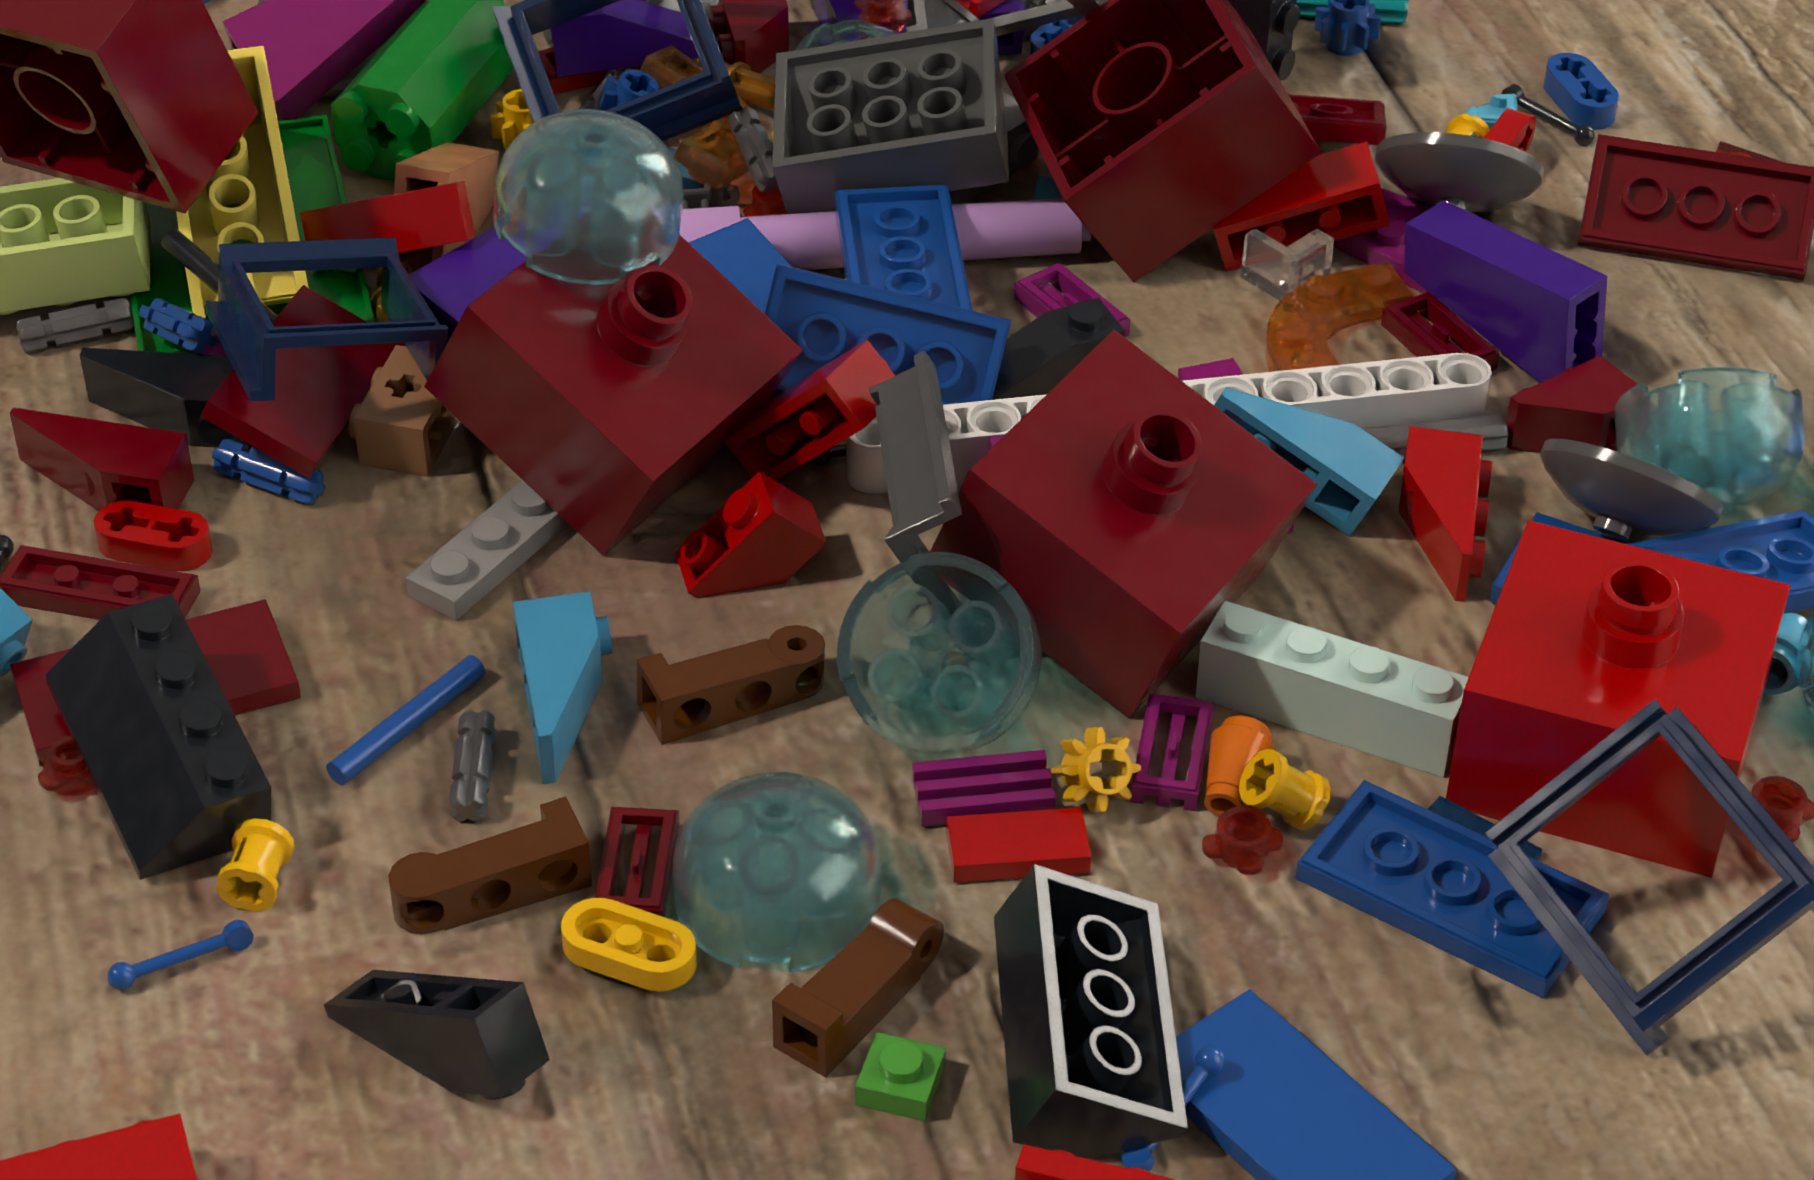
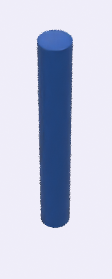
[326,655,485,785]

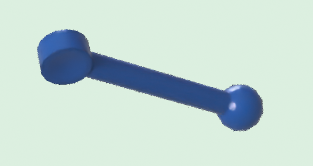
[107,920,254,990]
[1122,1046,1224,1172]

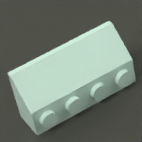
[1195,601,1468,778]

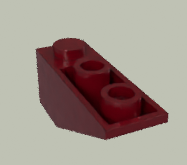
[10,407,194,511]

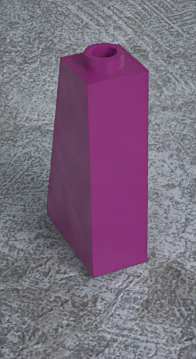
[222,0,424,121]

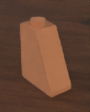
[394,142,499,273]

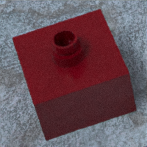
[0,0,259,213]
[1004,0,1322,283]
[424,184,803,556]
[930,330,1318,719]

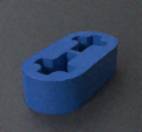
[1543,53,1619,130]

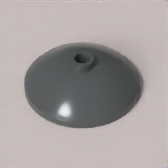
[1375,132,1544,212]
[1540,438,1724,541]

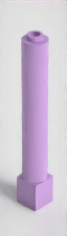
[671,198,1091,270]

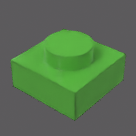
[855,1032,946,1122]

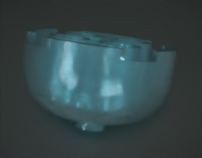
[493,109,684,285]
[1615,367,1805,514]
[837,552,1042,756]
[672,771,882,972]

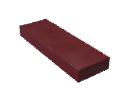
[0,545,201,620]

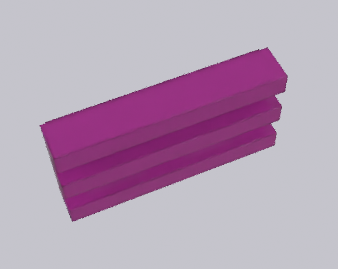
[1014,263,1131,337]
[1130,693,1214,811]
[912,750,1056,827]

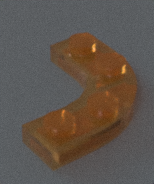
[639,45,749,189]
[1265,262,1413,372]

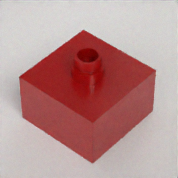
[1444,520,1791,878]

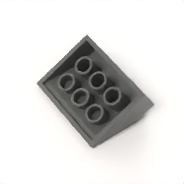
[772,18,1009,214]

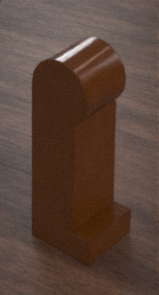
[637,625,825,745]
[388,796,592,934]
[772,898,944,1078]

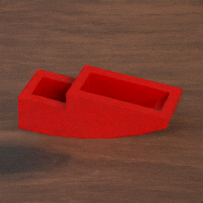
[299,181,476,253]

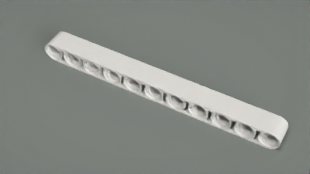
[846,353,1492,494]

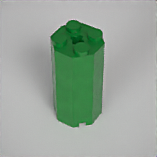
[331,0,514,182]

